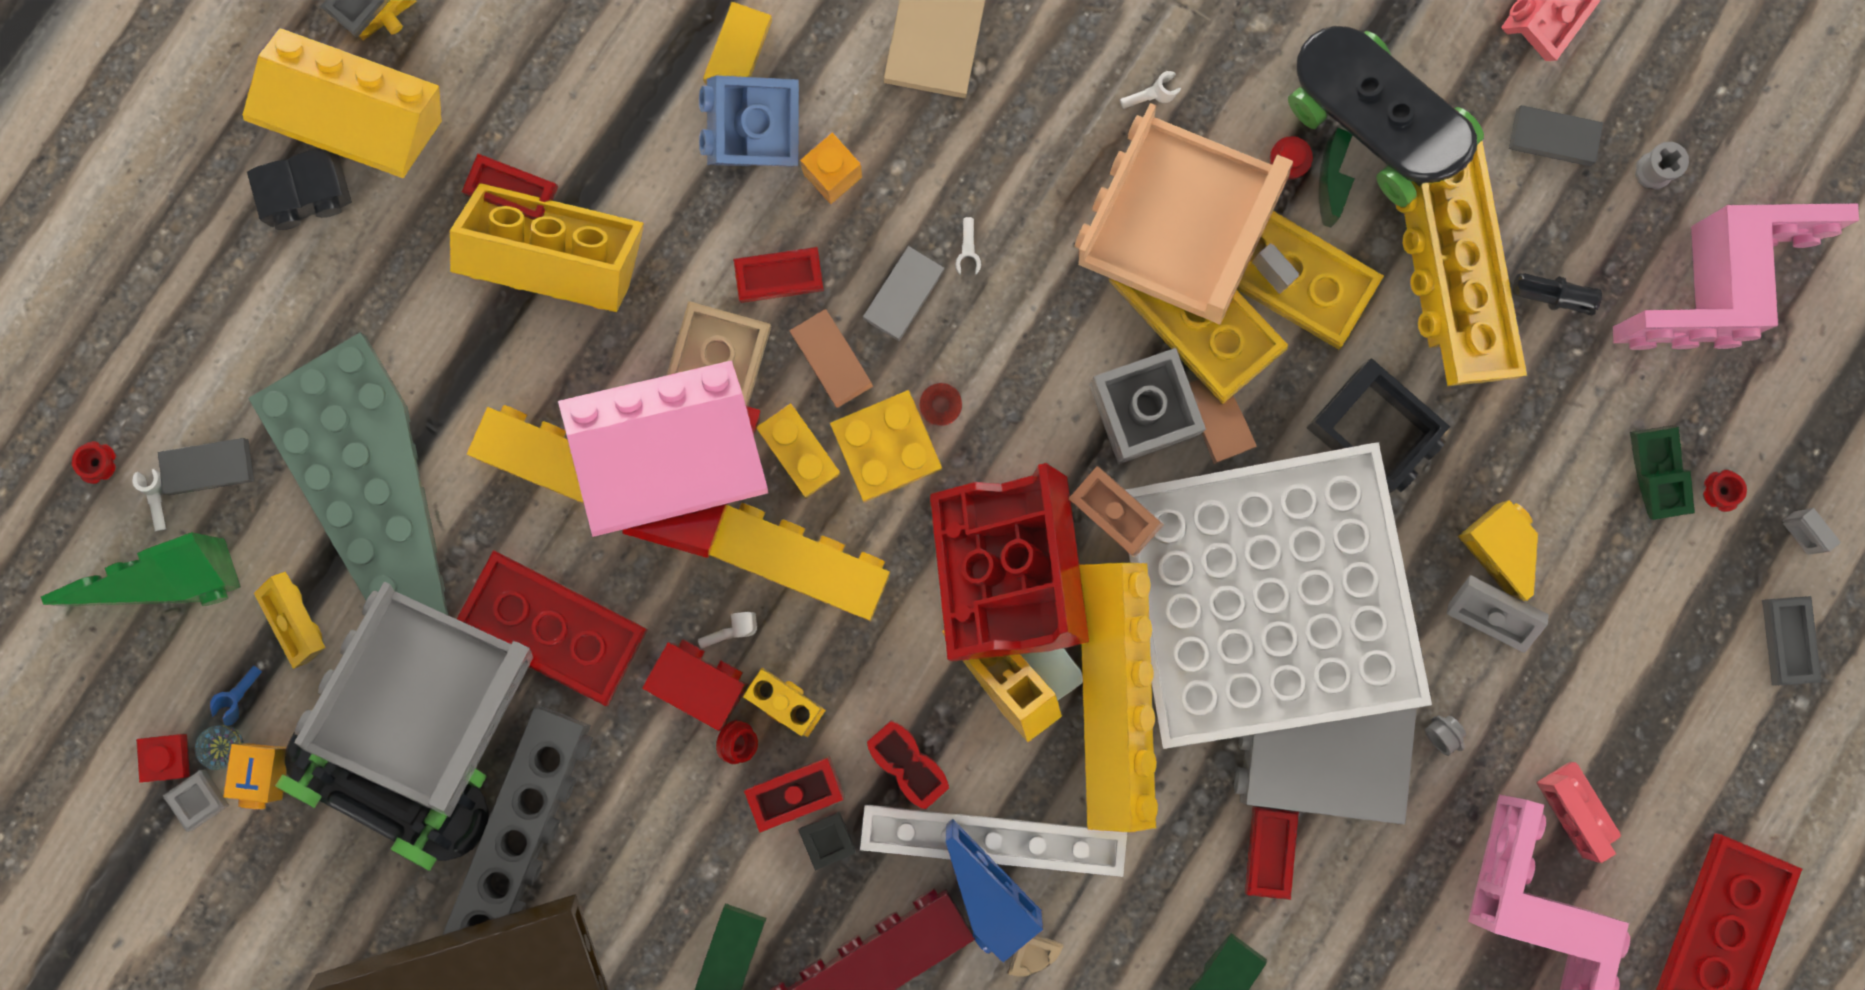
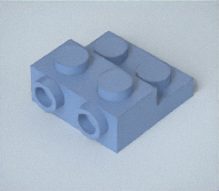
[699,75,799,167]

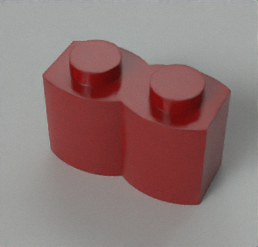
[867,720,949,809]

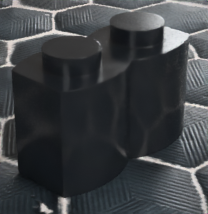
[247,148,352,230]

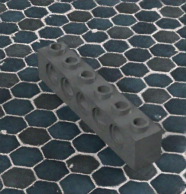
[442,706,593,935]

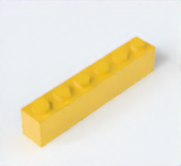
[1079,563,1158,832]

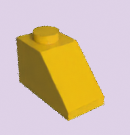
[1458,500,1538,601]

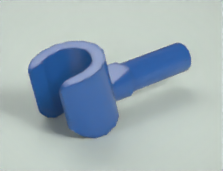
[210,665,262,726]

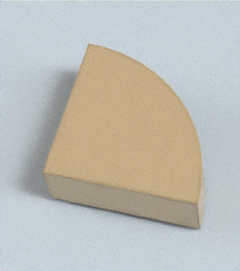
[1007,935,1063,976]

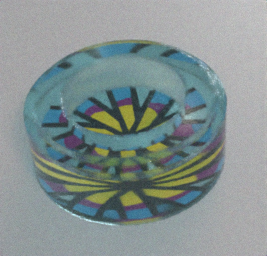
[195,725,244,770]

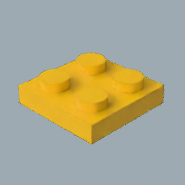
[830,390,942,503]

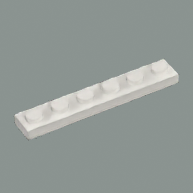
[860,805,1127,877]

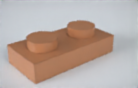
[1069,466,1164,557]

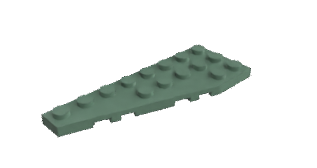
[248,332,448,615]

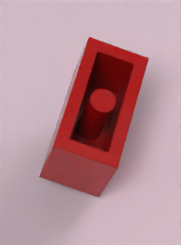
[642,639,749,731]
[744,756,845,833]

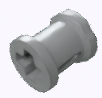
[1635,142,1689,190]

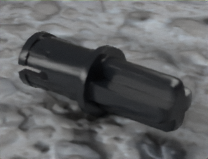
[1512,273,1602,316]

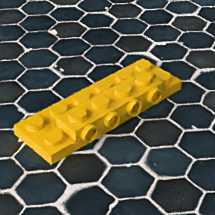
[1395,141,1527,386]

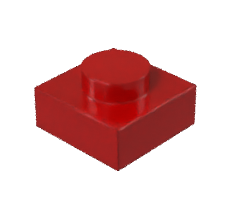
[136,734,190,783]

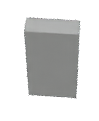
[863,246,944,341]

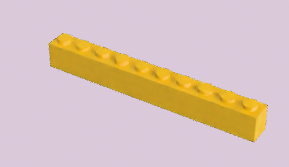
[466,405,890,622]

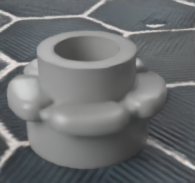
[1425,715,1466,756]

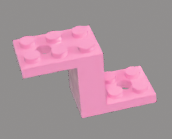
[1613,204,1859,350]
[1468,794,1630,990]

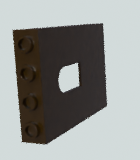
[307,894,609,990]

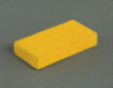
[703,2,772,84]

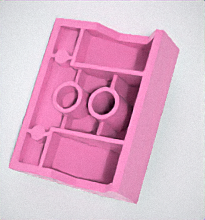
[558,360,768,537]

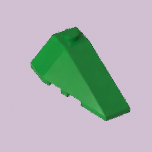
[41,532,241,607]

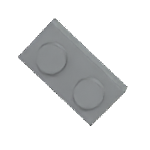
[1447,575,1549,653]

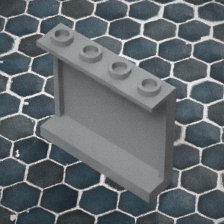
[294,582,534,817]
[1234,648,1422,825]

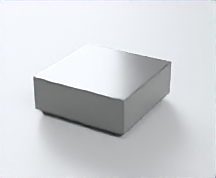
[1252,243,1299,294]
[1782,508,1841,555]
[163,770,229,832]

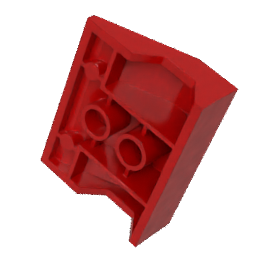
[930,463,1089,661]

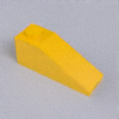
[942,630,1062,742]

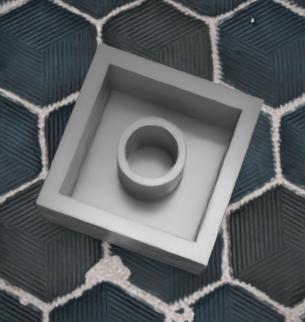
[1089,348,1206,464]

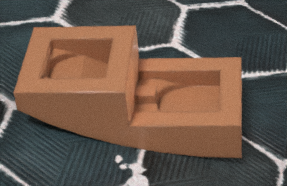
[789,309,873,408]
[1189,379,1257,464]

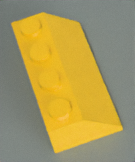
[242,28,442,178]
[450,183,644,312]

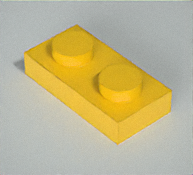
[756,403,841,499]
[254,571,326,669]

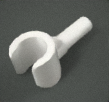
[1120,71,1181,109]
[955,217,981,275]
[132,469,166,531]
[698,612,757,649]

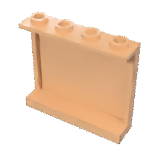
[1075,103,1293,324]

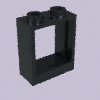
[1306,358,1451,493]

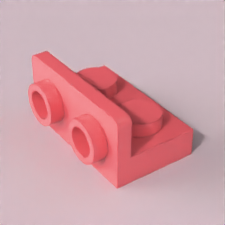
[1501,0,1601,61]
[1536,762,1621,863]

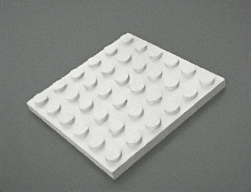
[1126,442,1432,749]

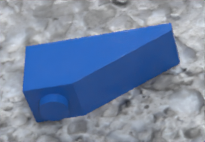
[946,819,1043,962]

